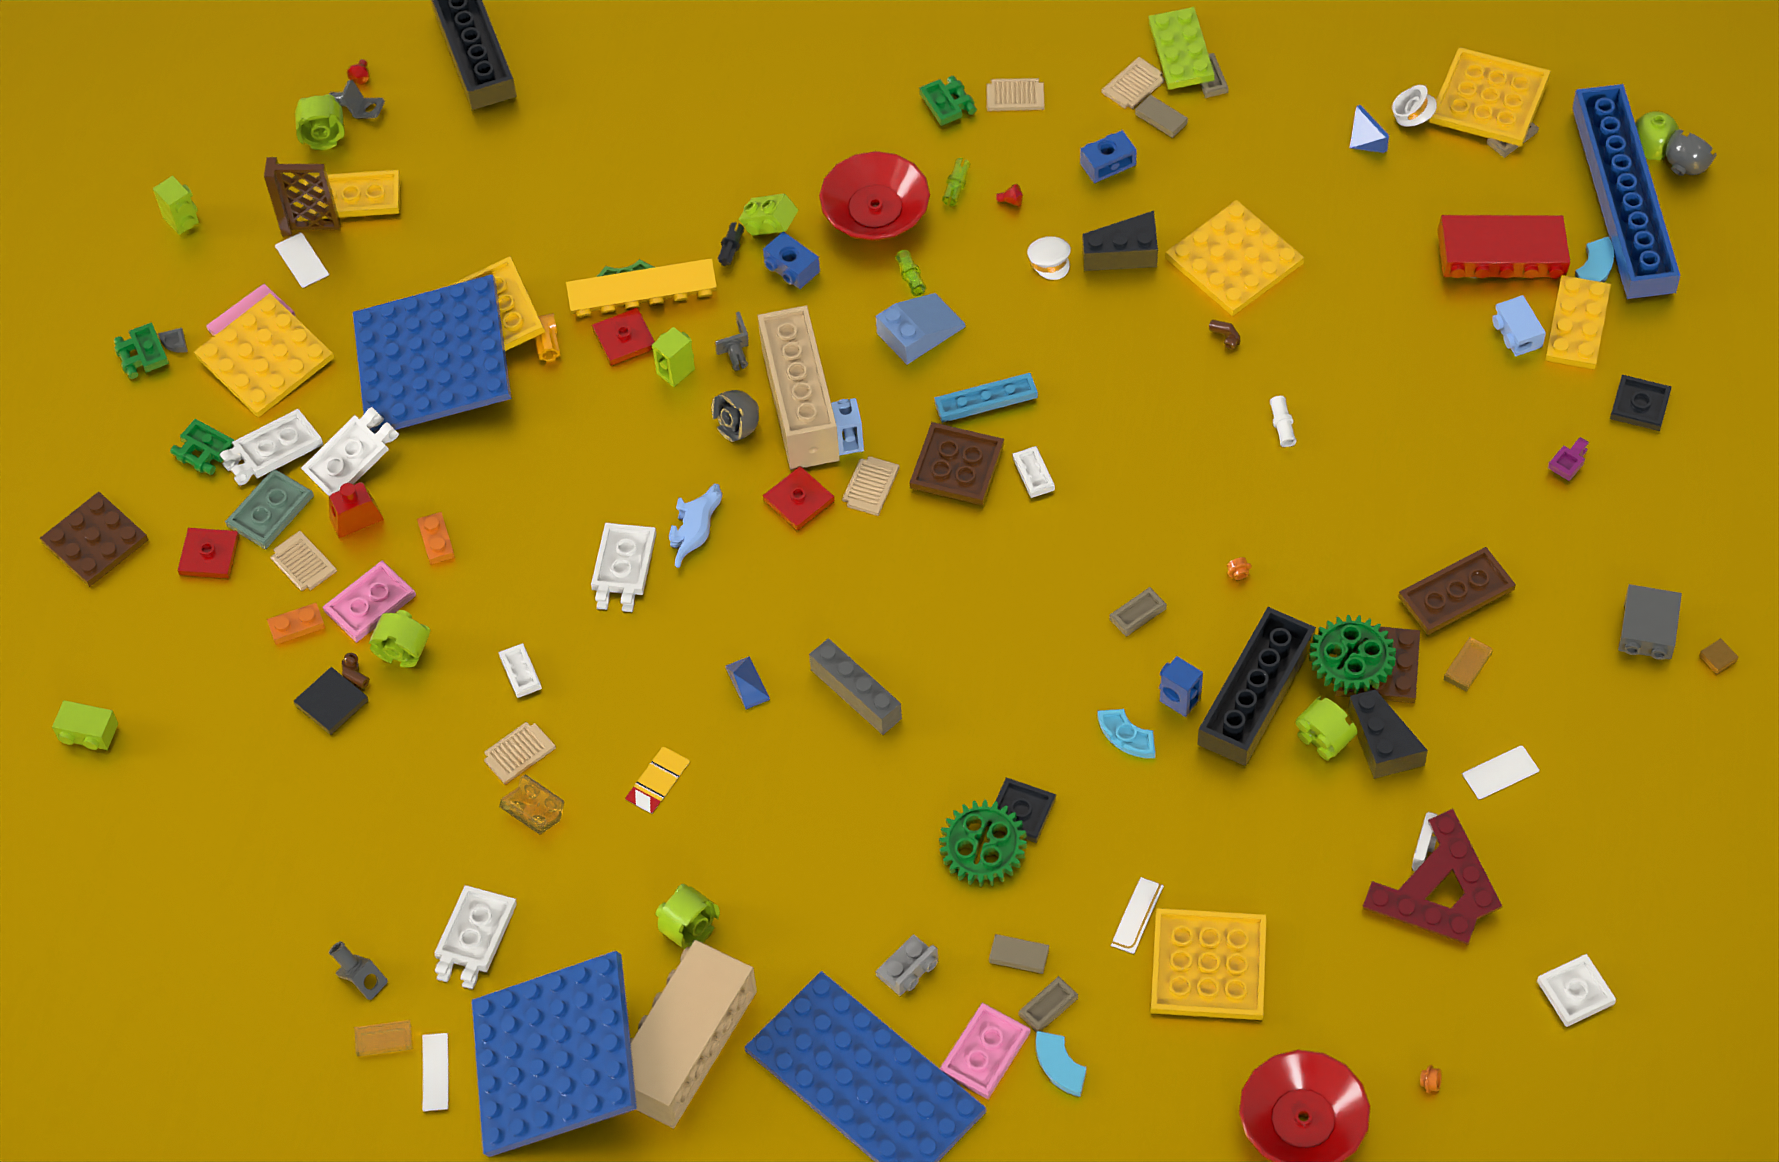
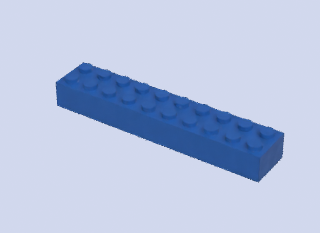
[1572,84,1680,299]

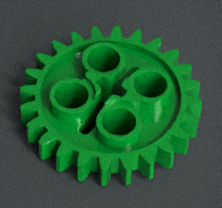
[1309,615,1396,695]
[939,800,1027,887]

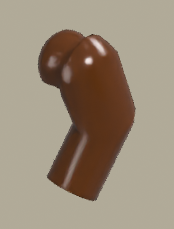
[1209,319,1241,350]
[342,653,370,689]

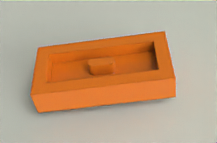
[417,512,455,565]
[267,603,325,645]

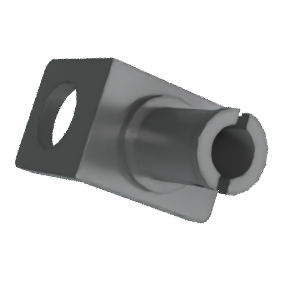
[329,80,385,118]
[715,312,748,370]
[329,941,388,1000]

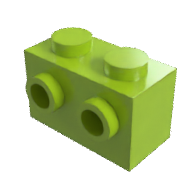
[153,176,199,235]
[739,193,799,236]
[652,327,695,387]
[52,700,118,750]

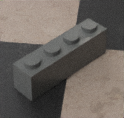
[809,638,902,735]

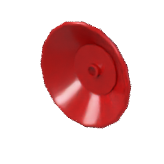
[819,151,930,241]
[1239,1050,1370,1162]

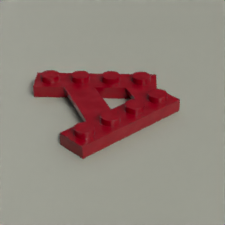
[1363,808,1502,945]

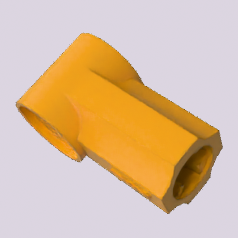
[533,313,560,362]

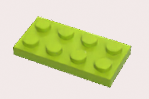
[1149,7,1215,90]

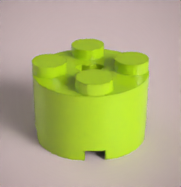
[295,94,344,150]
[369,610,431,667]
[1295,696,1358,761]
[656,884,720,950]

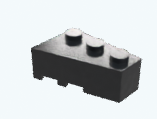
[1082,211,1158,271]
[1348,689,1428,779]

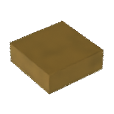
[1699,639,1738,675]

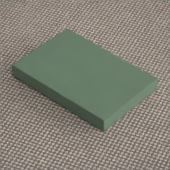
[225,469,314,550]

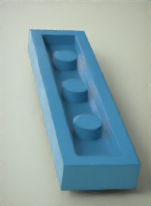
[934,373,1038,423]

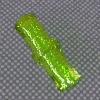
[942,158,970,206]
[895,250,926,296]

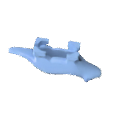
[669,484,722,568]

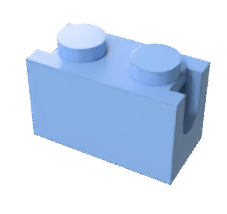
[1492,295,1546,356]
[831,398,864,456]

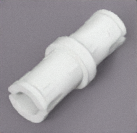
[1270,396,1296,447]

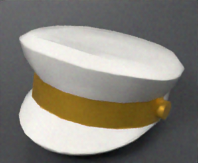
[1392,85,1437,126]
[1027,237,1071,280]

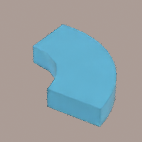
[1575,236,1614,282]
[1097,709,1155,758]
[1036,1031,1086,1097]

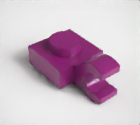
[1548,437,1589,481]

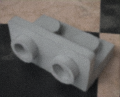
[876,934,938,996]

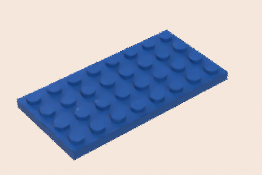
[745,971,986,1162]

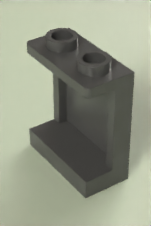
[1618,584,1682,660]

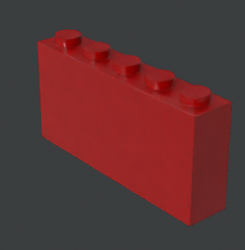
[1437,215,1570,278]

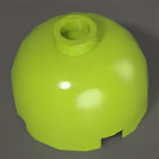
[1635,111,1679,160]

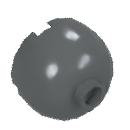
[1666,130,1717,176]
[711,390,759,442]

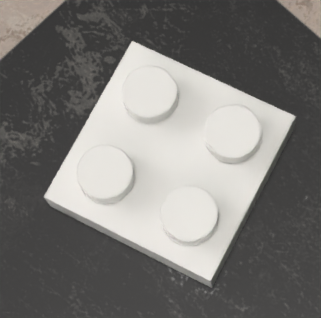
[1537,954,1616,1027]

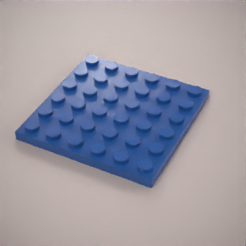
[353,274,511,434]
[472,951,637,1157]

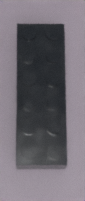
[431,0,517,110]
[1197,607,1316,766]

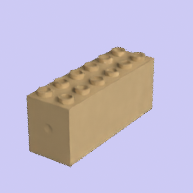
[758,306,840,470]
[630,940,757,1128]

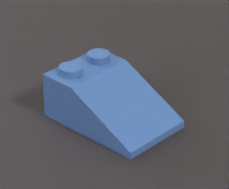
[876,293,966,364]

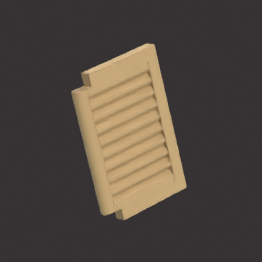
[1102,57,1164,109]
[987,78,1044,111]
[842,456,900,516]
[271,531,337,591]
[484,722,556,785]

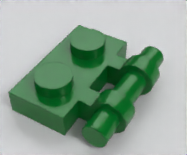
[919,76,977,126]
[114,322,169,379]
[170,419,235,475]

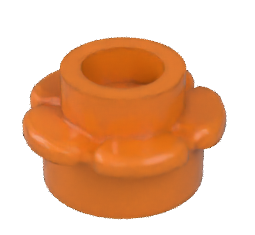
[1227,557,1252,580]
[1420,1065,1442,1093]

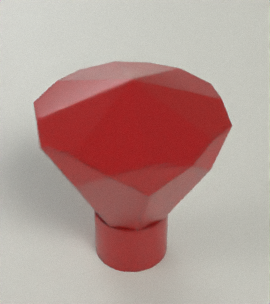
[347,59,369,84]
[996,183,1023,207]

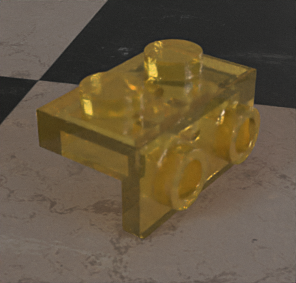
[499,774,565,835]

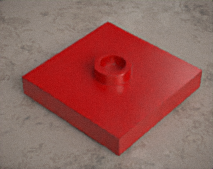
[592,307,655,366]
[763,466,835,531]
[177,528,239,579]

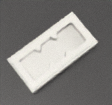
[1013,446,1055,498]
[499,643,542,698]
[1412,812,1437,871]

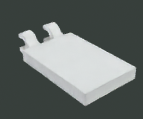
[301,407,399,496]
[220,409,323,486]
[591,523,656,612]
[435,885,517,989]

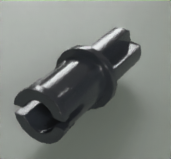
[718,222,744,266]

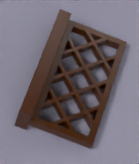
[264,157,341,236]

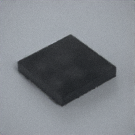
[1610,374,1672,431]
[293,667,369,735]
[987,777,1056,843]

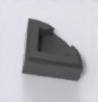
[158,328,188,353]

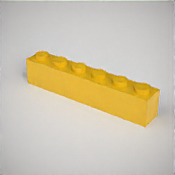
[566,258,717,317]

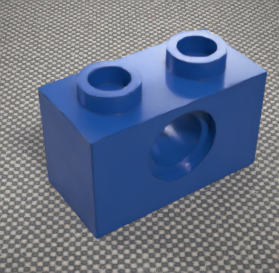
[1080,130,1137,183]
[763,232,820,289]
[1159,656,1203,717]

